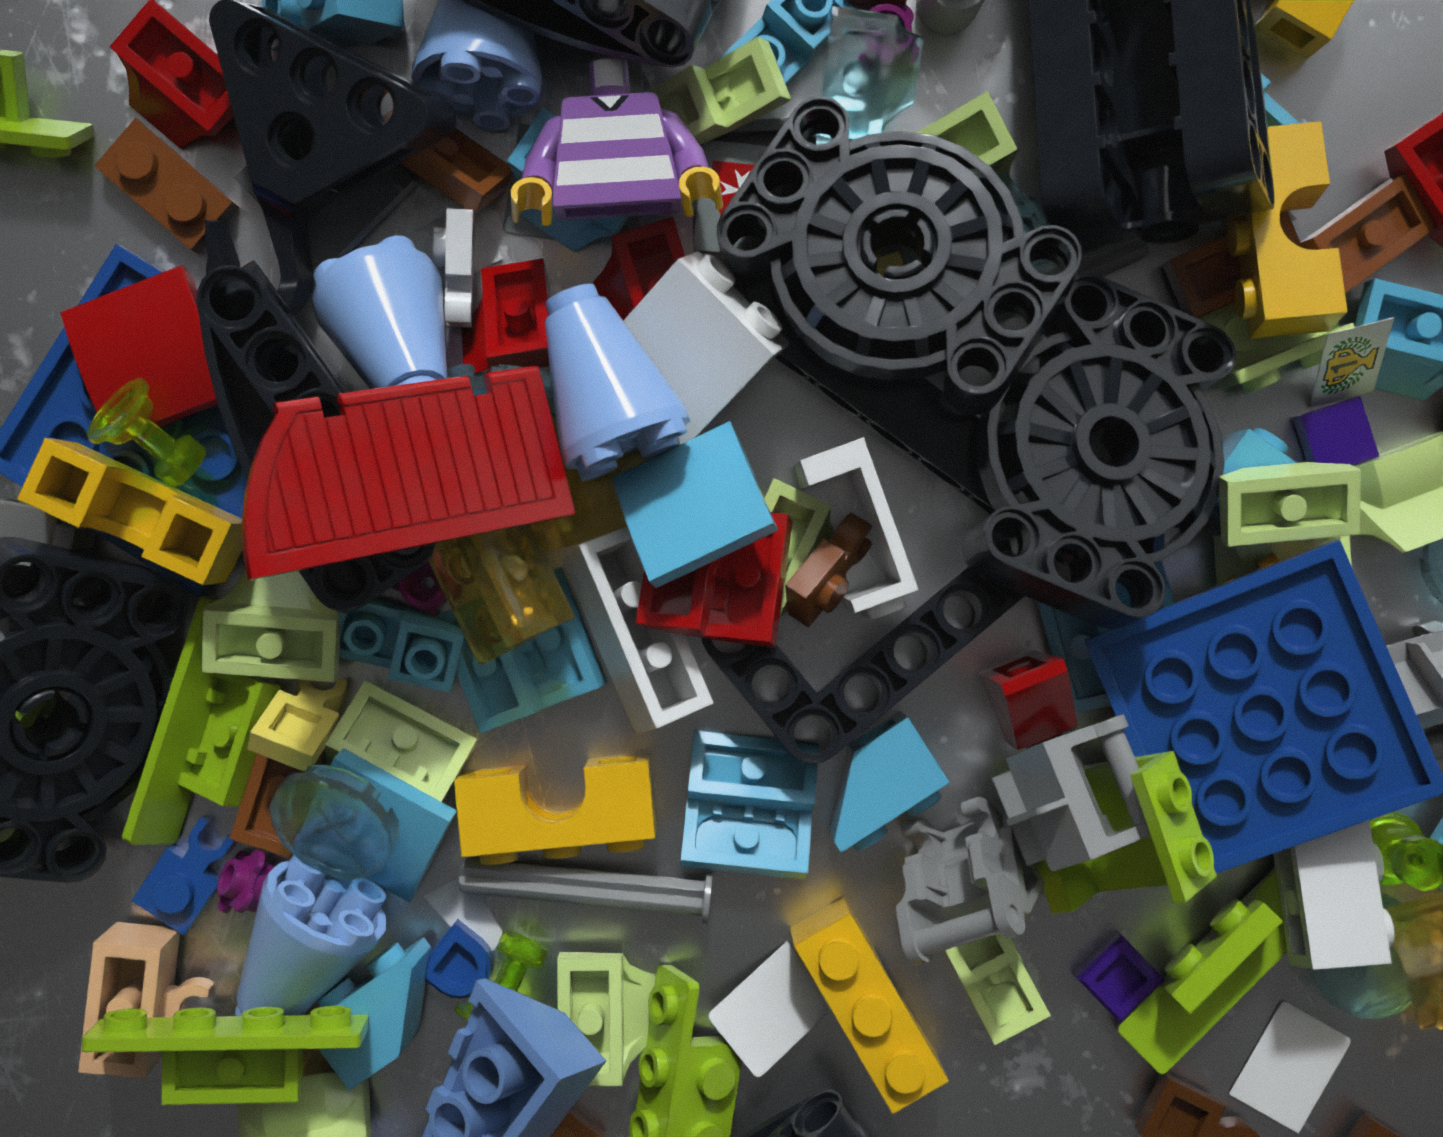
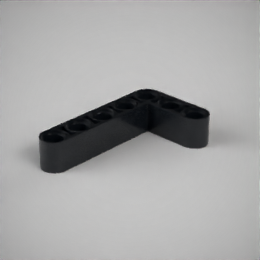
[701,540,1025,764]

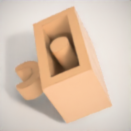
[78,922,215,1079]

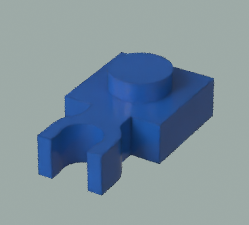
[131,813,238,936]

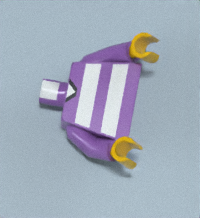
[510,58,723,226]

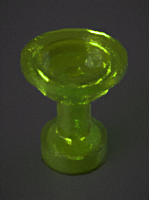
[87,378,206,488]
[1369,812,1443,891]
[454,930,549,1021]

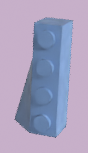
[422,978,606,1137]

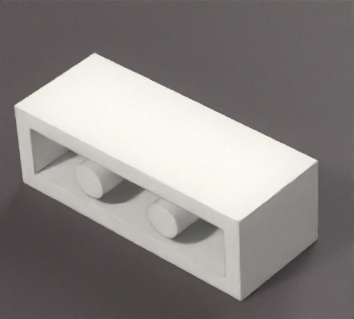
[562,526,714,734]
[1273,820,1395,970]

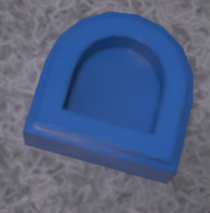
[425,919,494,999]

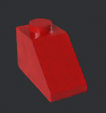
[978,650,1078,750]

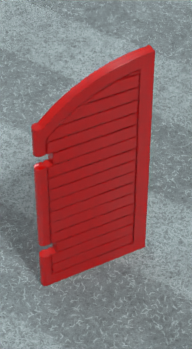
[242,366,576,581]

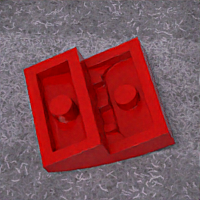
[60,265,218,444]
[635,513,793,648]

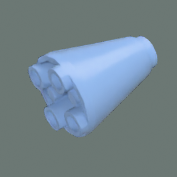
[411,0,544,131]
[312,235,447,389]
[545,284,690,481]
[235,849,386,1016]

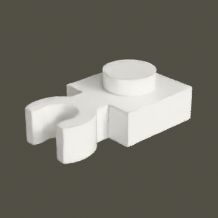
[433,208,475,328]

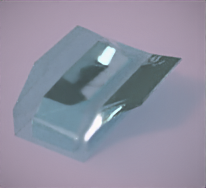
[816,6,924,142]

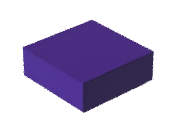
[1292,396,1379,465]
[1071,930,1165,1023]

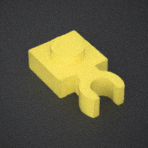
[247,678,347,773]

